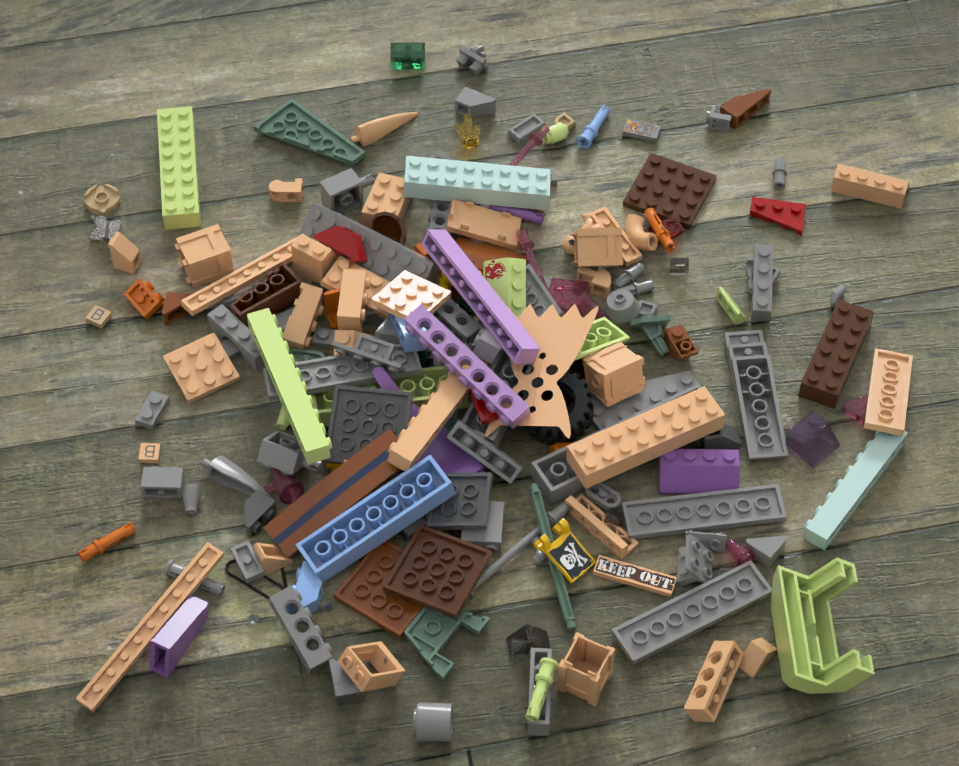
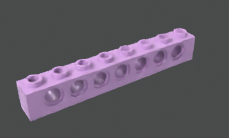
[404,304,530,429]

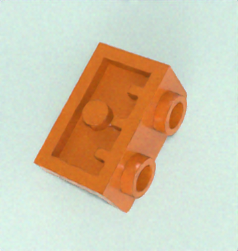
[124,279,165,320]

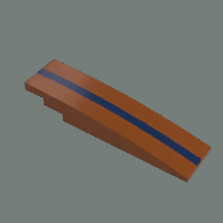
[263,429,401,559]

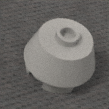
[603,289,640,327]

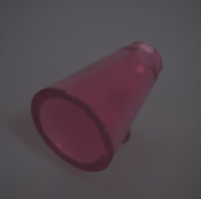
[264,468,304,504]

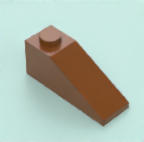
[720,89,771,129]

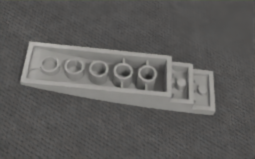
[724,330,788,460]

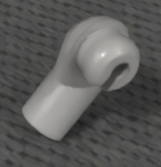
[830,285,846,308]
[531,537,548,565]

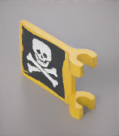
[533,518,596,583]

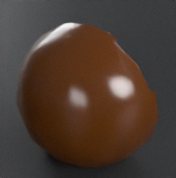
[372,212,407,246]

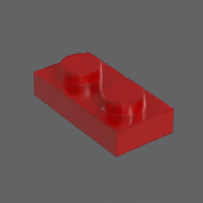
[469,389,500,425]

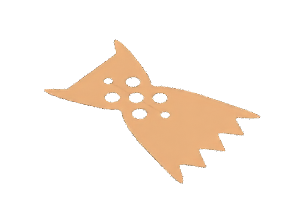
[485,304,599,438]

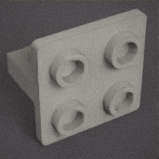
[677,534,713,586]

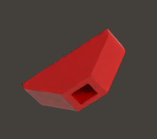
[313,226,368,264]

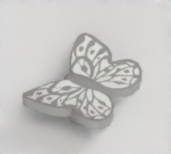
[89,216,123,241]

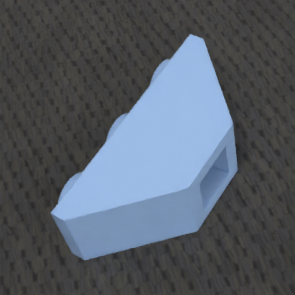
[286,561,323,615]

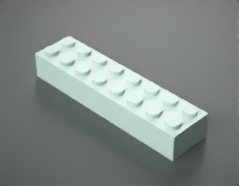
[403,156,550,210]

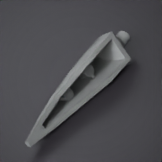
[202,455,277,505]

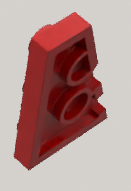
[749,197,806,236]

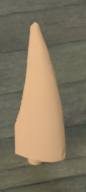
[349,112,418,147]

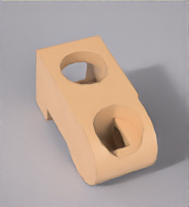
[269,178,303,203]

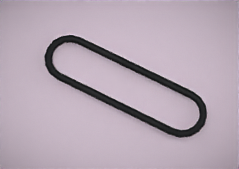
[225,559,285,599]

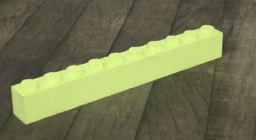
[247,308,332,464]

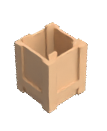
[174,224,234,288]
[570,228,623,267]
[582,342,646,407]
[557,632,615,706]

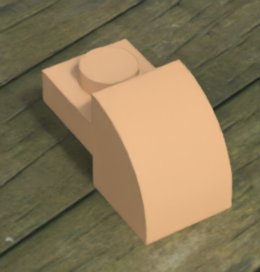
[576,266,611,299]

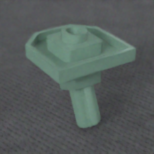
[629,314,670,356]

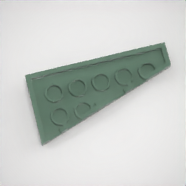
[254,98,365,166]

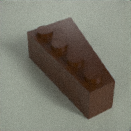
[230,261,303,328]

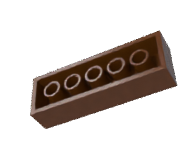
[798,300,874,409]

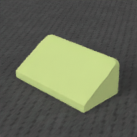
[717,287,747,325]

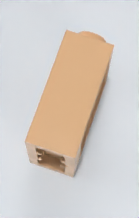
[337,641,405,692]

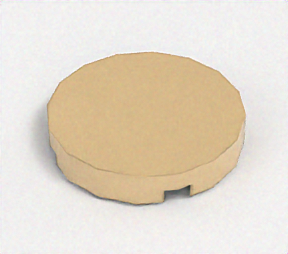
[84,184,121,215]

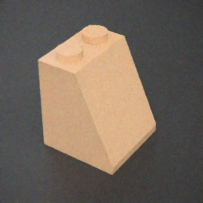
[291,234,339,289]

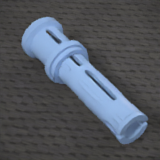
[576,105,611,149]

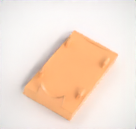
[446,198,522,250]

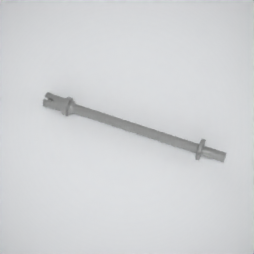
[469,502,570,599]

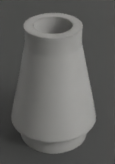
[182,484,202,515]

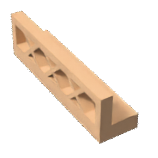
[565,494,639,560]

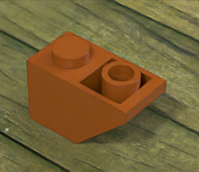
[664,324,698,360]

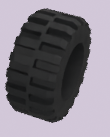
[520,368,594,445]

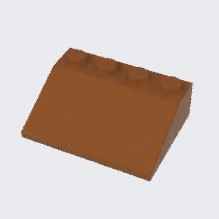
[440,235,530,276]

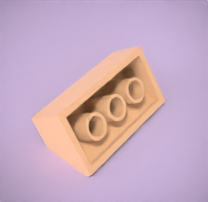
[831,164,909,209]

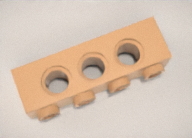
[684,641,744,722]

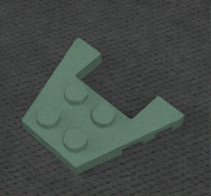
[404,607,490,681]

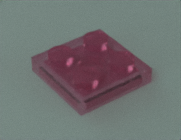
[549,278,588,315]

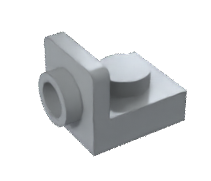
[706,105,731,133]

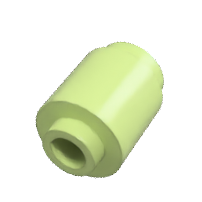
[541,122,569,145]

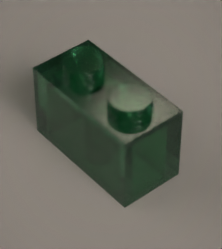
[390,42,425,70]

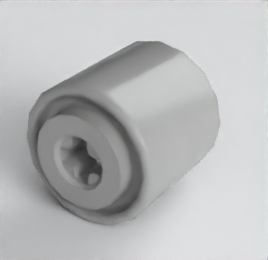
[413,703,453,742]

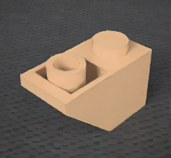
[108,232,142,274]

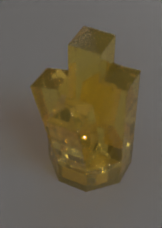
[456,113,481,149]

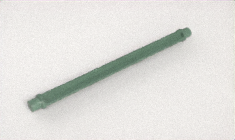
[529,483,576,631]

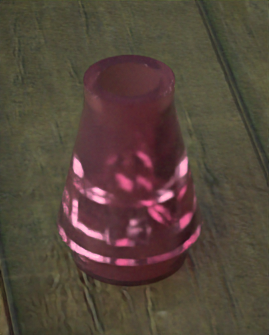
[725,539,755,566]

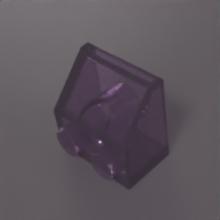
[785,410,840,468]

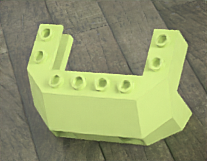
[771,558,875,694]

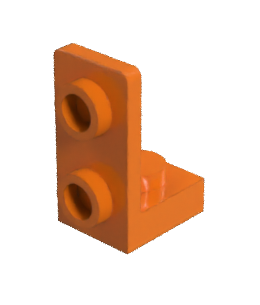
[323,288,341,330]

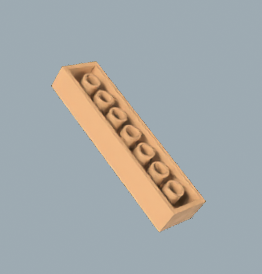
[566,386,725,489]

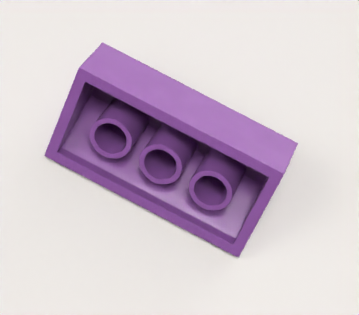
[658,449,740,495]

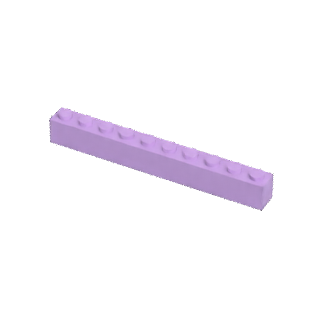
[421,229,541,364]

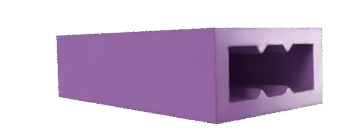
[150,595,209,678]

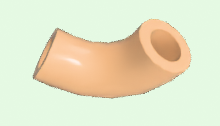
[625,214,658,251]

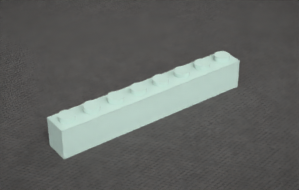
[803,430,908,550]

